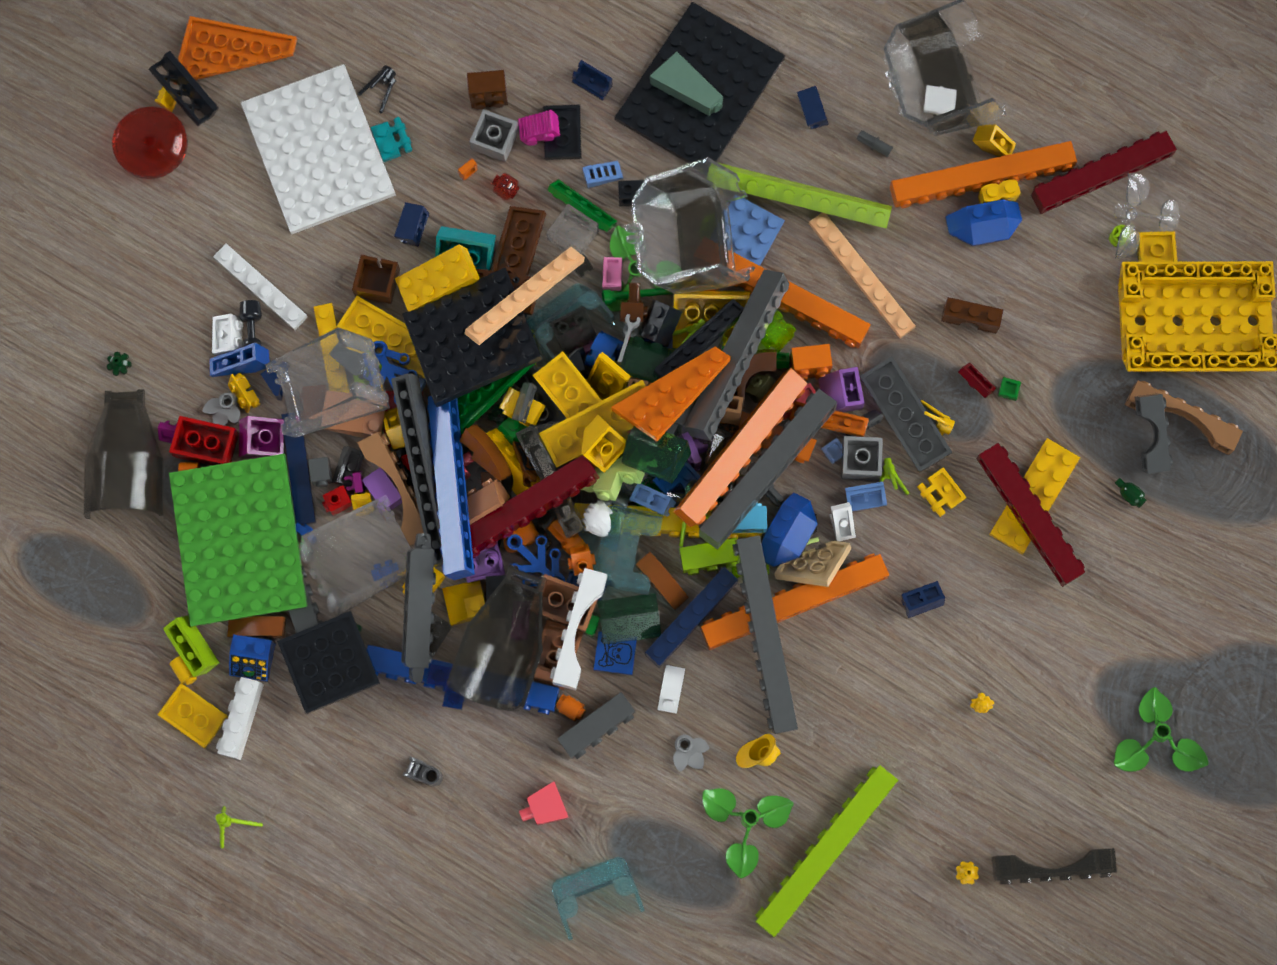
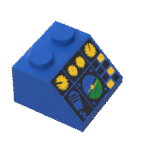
[229,634,276,682]

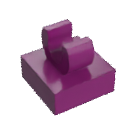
[158,420,177,443]
[344,471,365,493]

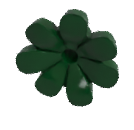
[106,351,132,376]

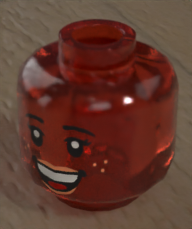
[492,173,520,200]

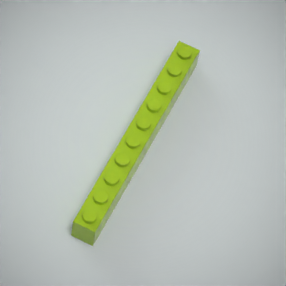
[705,161,892,229]
[755,765,898,937]

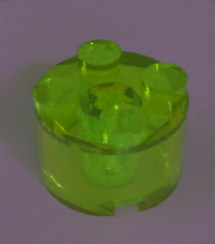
[761,310,796,353]

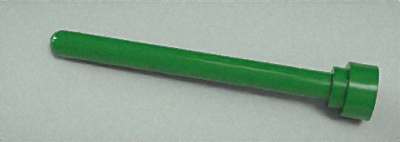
[602,285,691,305]

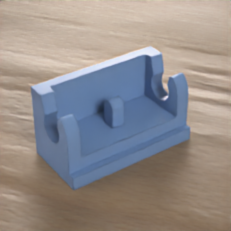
[845,482,887,512]
[629,484,676,516]

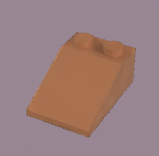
[319,391,387,438]
[527,620,584,691]

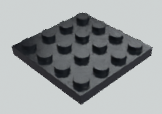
[277,611,380,714]

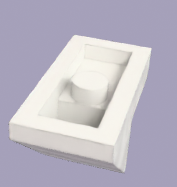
[830,502,856,542]

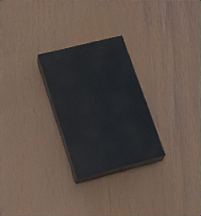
[543,105,582,160]

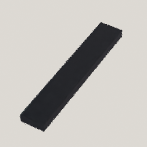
[653,299,744,379]

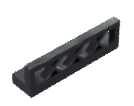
[149,51,219,127]

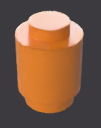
[555,694,586,722]

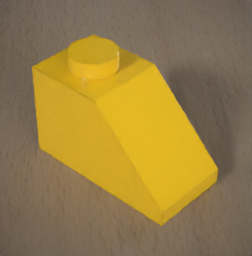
[972,124,1016,157]
[383,408,405,450]

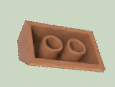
[467,478,510,524]
[530,574,598,633]

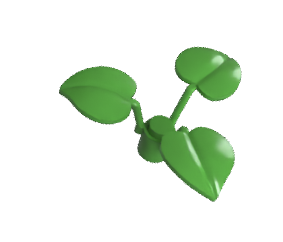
[605,226,686,312]
[1114,687,1209,772]
[702,788,794,878]

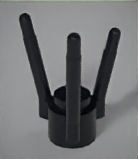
[358,65,396,113]

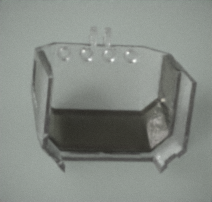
[883,0,1006,137]
[625,158,755,294]

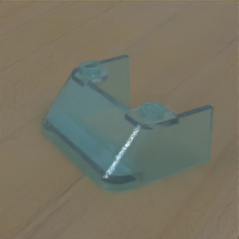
[527,283,615,362]
[552,857,645,940]

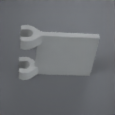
[617,314,641,367]

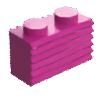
[518,110,560,146]

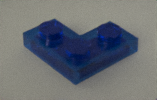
[427,664,470,710]

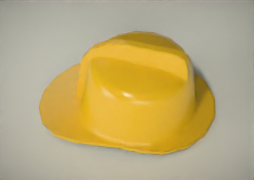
[736,734,781,768]

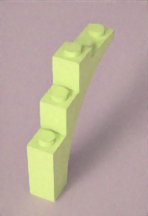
[581,435,676,501]

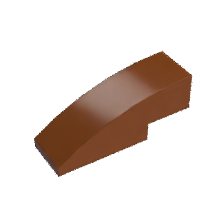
[460,424,512,481]
[636,552,689,611]
[227,616,286,639]

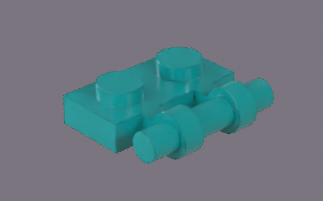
[370,117,412,162]

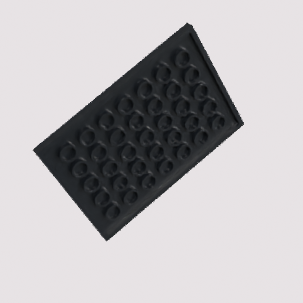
[615,2,785,174]

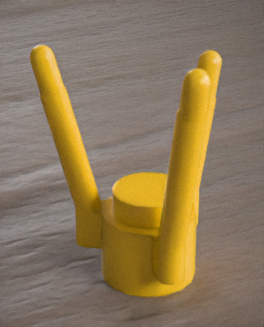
[920,400,955,436]

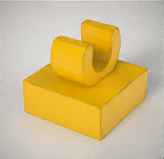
[154,87,177,112]
[351,490,374,513]

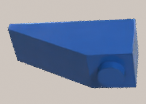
[210,343,270,377]

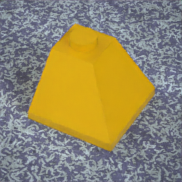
[581,415,630,473]
[442,580,488,626]

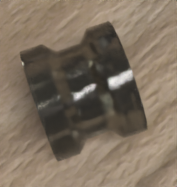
[574,254,593,278]

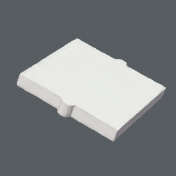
[923,85,957,117]

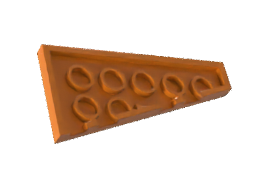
[611,346,731,441]

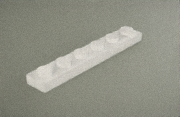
[213,244,308,330]

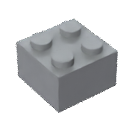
[469,109,519,163]
[841,436,883,481]

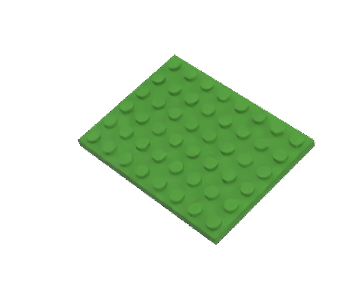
[169,454,308,627]

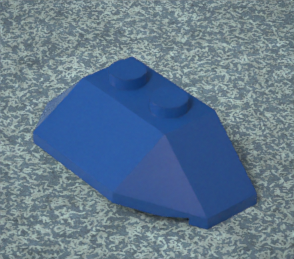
[945,200,1022,246]
[762,492,818,567]

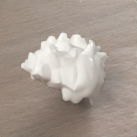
[582,500,613,537]

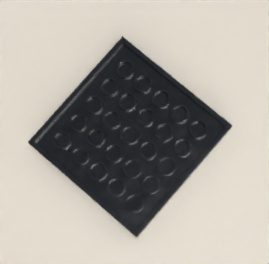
[402,268,543,407]

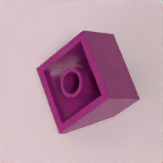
[239,416,284,459]

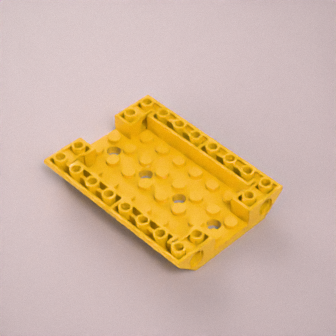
[1118,261,1277,372]

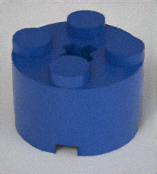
[585,331,624,368]

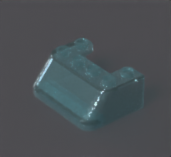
[594,505,663,595]

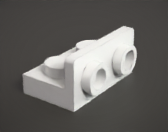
[212,314,243,355]

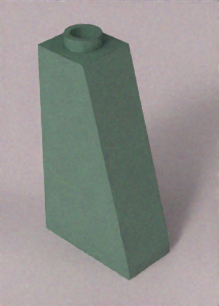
[650,52,723,116]

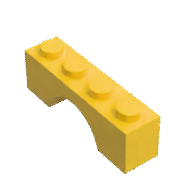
[486,428,543,495]

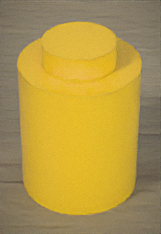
[170,656,197,685]

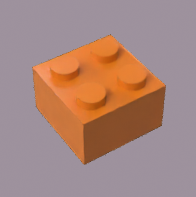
[789,344,833,381]

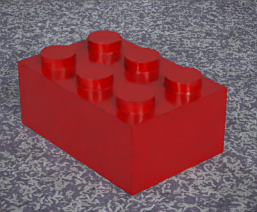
[169,416,239,466]

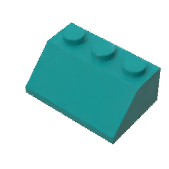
[435,226,496,271]

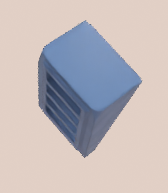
[582,161,623,188]

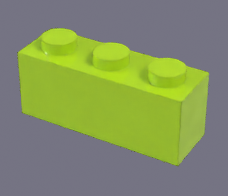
[679,538,739,576]
[163,615,219,677]

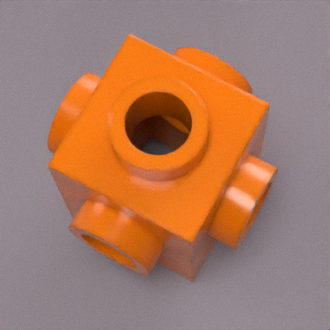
[567,544,596,576]

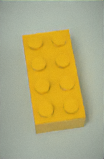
[395,244,480,312]

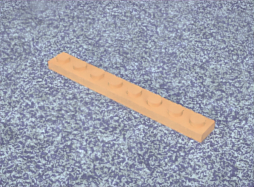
[809,213,916,339]
[465,247,585,345]

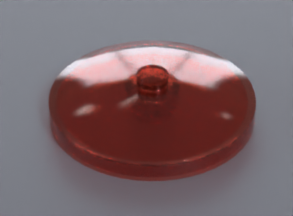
[112,107,188,179]

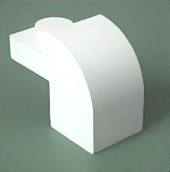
[657,665,685,714]

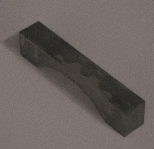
[515,425,586,538]
[992,848,1117,885]

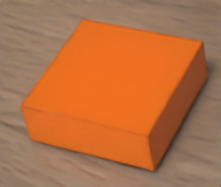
[458,158,478,181]

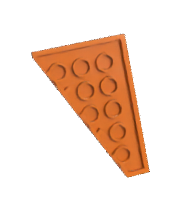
[173,16,297,85]

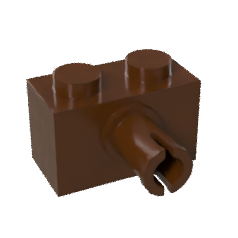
[620,283,648,322]

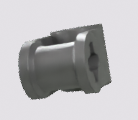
[403,757,443,786]

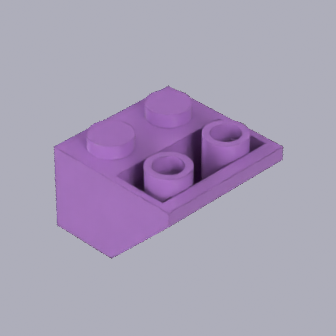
[818,367,865,412]

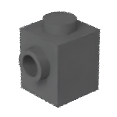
[308,457,333,488]

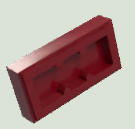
[958,363,996,398]

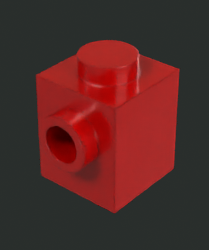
[322,485,352,516]

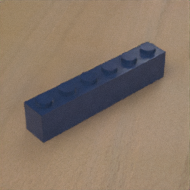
[645,567,738,668]

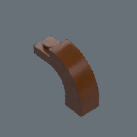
[734,349,777,409]

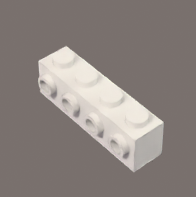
[216,677,264,760]

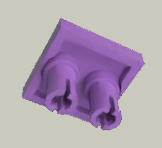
[676,432,714,472]
[466,541,505,583]

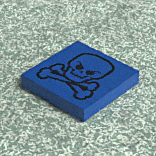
[594,631,637,675]

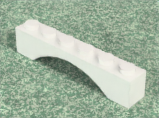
[550,568,607,690]

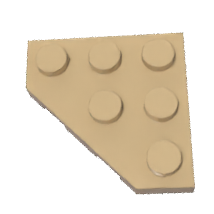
[774,541,851,587]

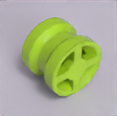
[1109,225,1131,247]

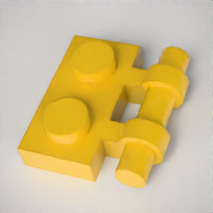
[917,467,967,517]

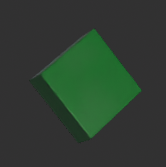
[998,377,1021,401]
[586,615,600,638]

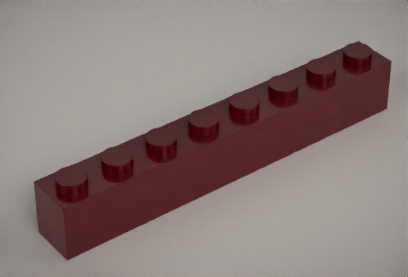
[1031,130,1177,214]
[976,443,1085,587]
[470,455,600,558]

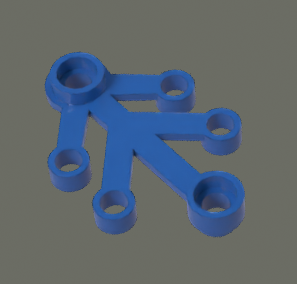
[363,341,418,404]
[506,534,565,588]

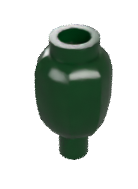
[1115,478,1147,508]

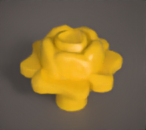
[970,693,994,713]
[956,861,979,885]

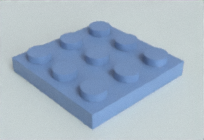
[710,194,785,266]

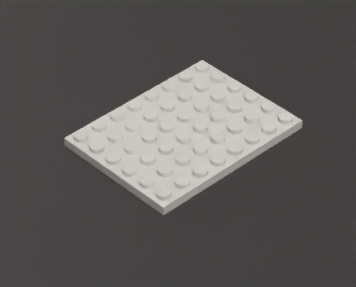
[241,64,396,235]

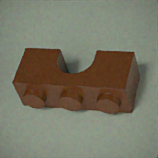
[941,297,1004,334]

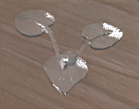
[1114,173,1180,259]

